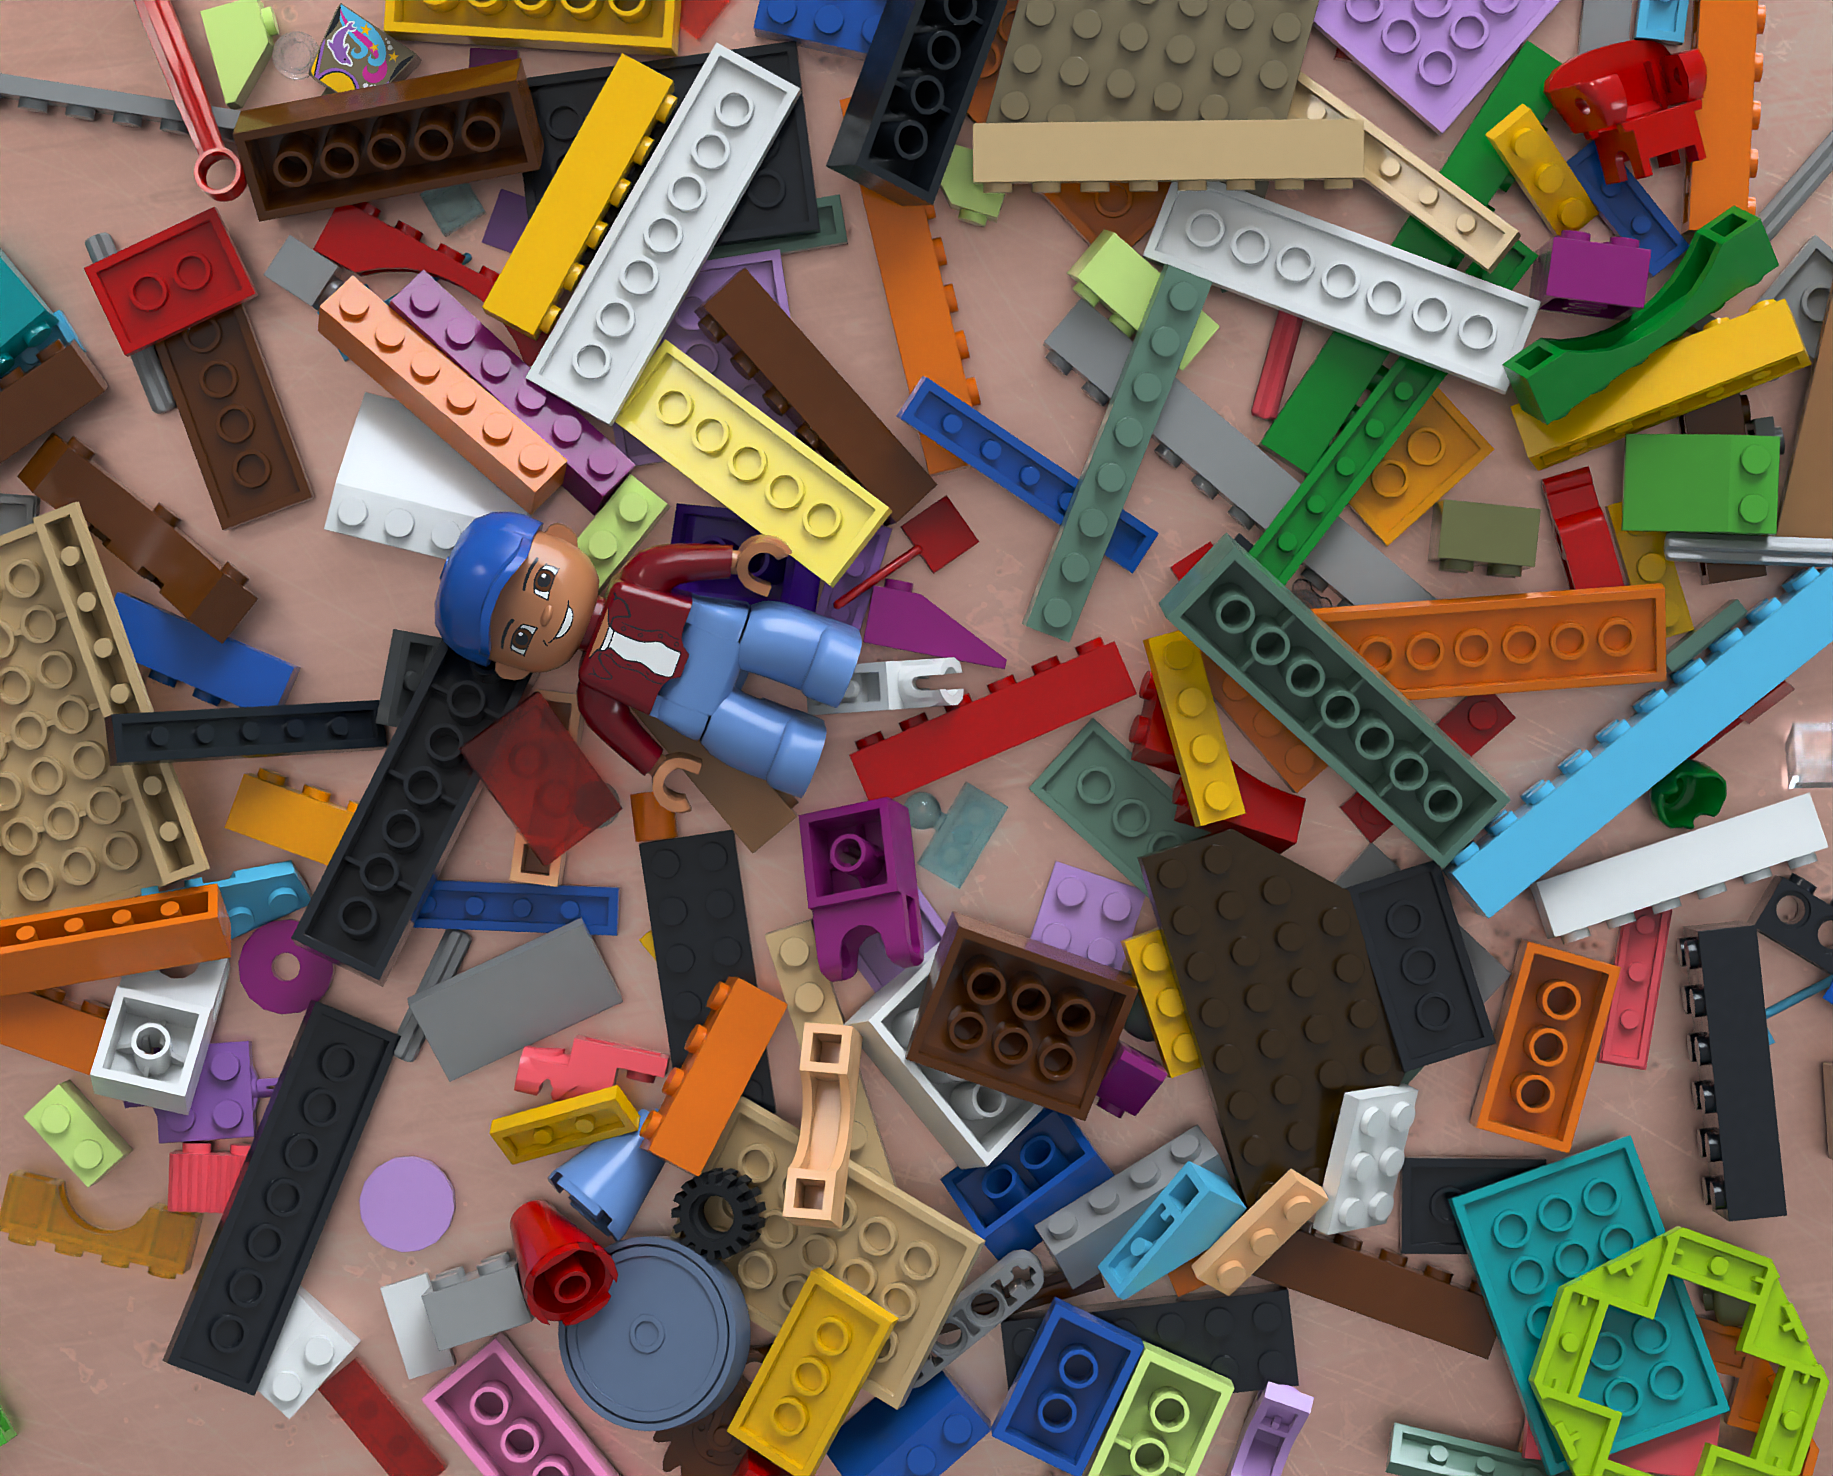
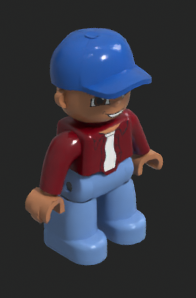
[434,512,862,813]

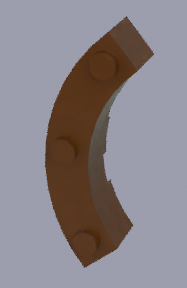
[17,432,258,644]

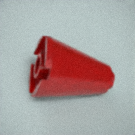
[510,1200,618,1326]

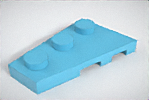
[141,860,312,939]

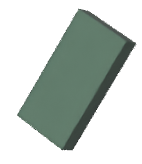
[1666,599,1748,673]

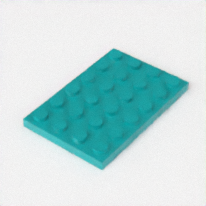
[1448,1135,1731,1476]

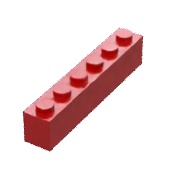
[849,637,1137,801]

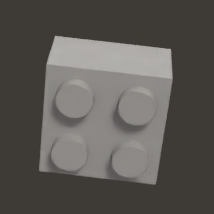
[421,1251,535,1352]

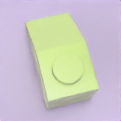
[200,0,279,110]
[940,144,1006,227]

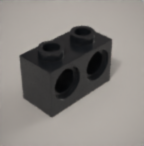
[1747,873,1833,975]

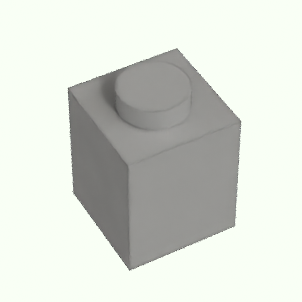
[264,235,344,311]

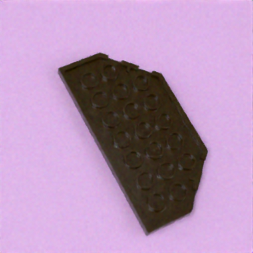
[1137,828,1405,1213]

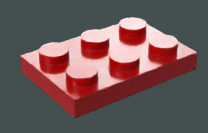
[84,207,258,357]

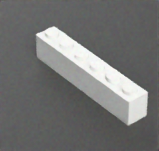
[1530,792,1828,945]

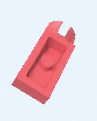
[514,1034,671,1101]

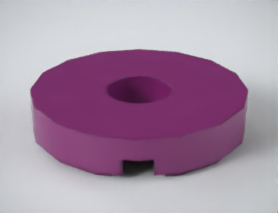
[238,919,335,1015]

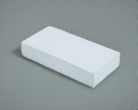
[380,1272,456,1380]

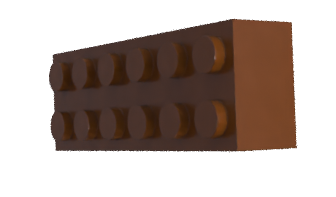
[233,58,545,222]

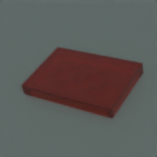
[459,691,623,866]

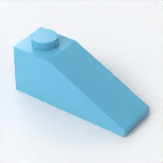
[1098,1161,1247,1300]

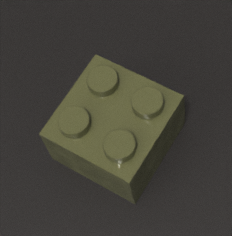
[1428,499,1541,578]

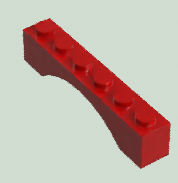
[313,202,560,368]

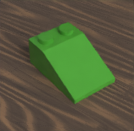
[1621,434,1780,536]

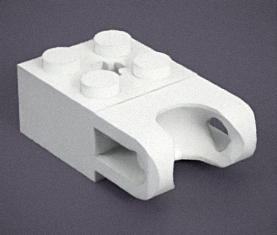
[90,958,231,1115]

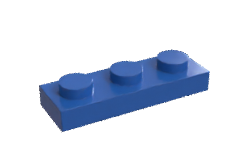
[1566,140,1689,279]

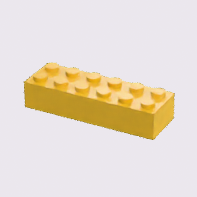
[383,0,682,57]

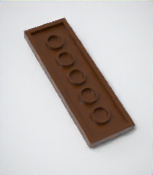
[154,303,315,531]

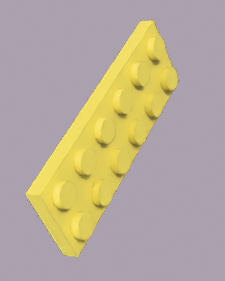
[615,339,892,588]

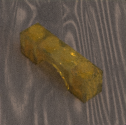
[0,1169,204,1279]

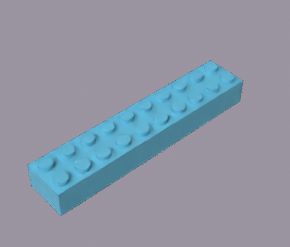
[1442,566,1833,919]

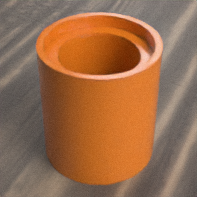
[630,789,678,842]

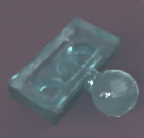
[904,782,1008,889]

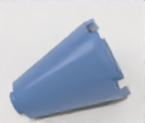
[548,1108,666,1242]

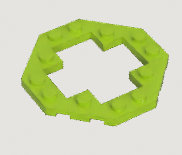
[1528,1226,1830,1476]

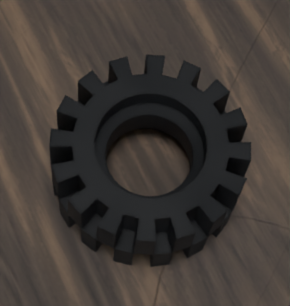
[671,1168,766,1261]

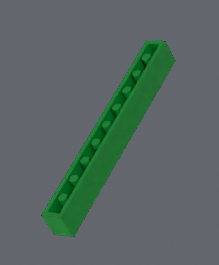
[1257,40,1562,477]

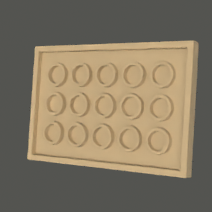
[670,1096,986,1410]

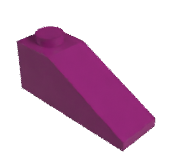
[863,578,1007,670]
[1096,1040,1168,1118]

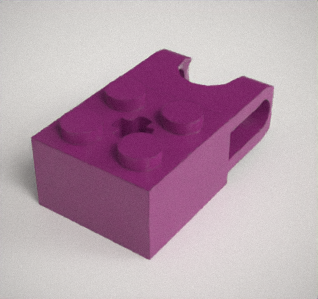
[798,797,924,982]

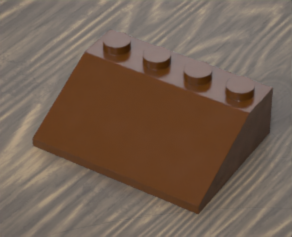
[905,911,1139,1121]

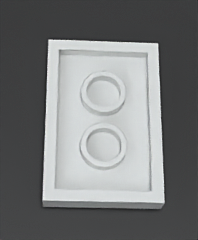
[1313,1083,1419,1235]

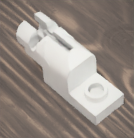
[807,657,964,715]

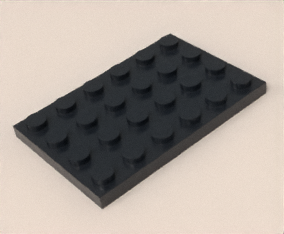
[522,41,821,265]

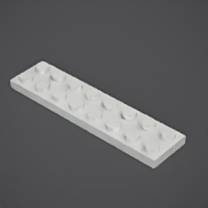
[526,42,802,427]
[1143,182,1541,395]

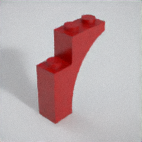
[1129,670,1306,854]

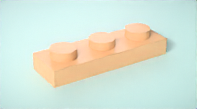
[1191,1169,1329,1296]

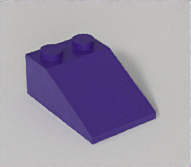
[671,503,820,612]

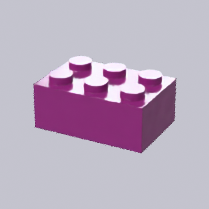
[1529,230,1651,321]

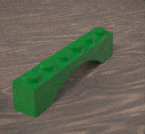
[1502,206,1779,425]

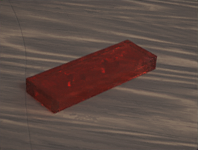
[318,1357,448,1476]

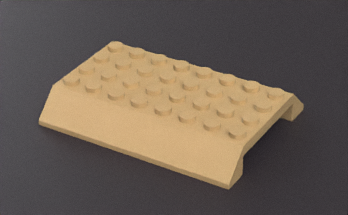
[0,502,210,920]

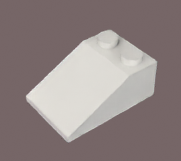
[257,1285,361,1419]

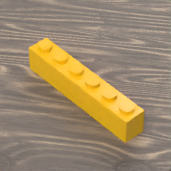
[482,53,678,341]
[1510,298,1811,471]

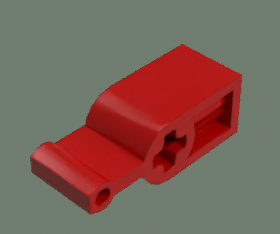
[1541,466,1625,590]

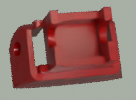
[1543,40,1707,185]

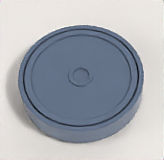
[558,1235,751,1431]

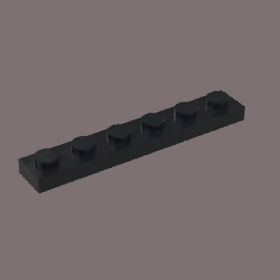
[104,700,387,766]

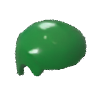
[1649,759,1727,829]

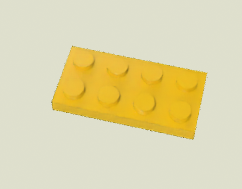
[727,1267,899,1476]

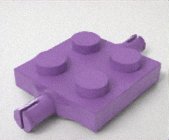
[123,1041,279,1144]

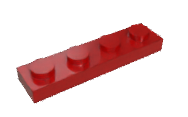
[1339,694,1516,843]

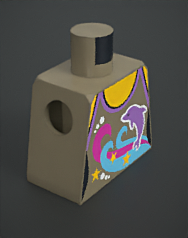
[308,3,422,96]

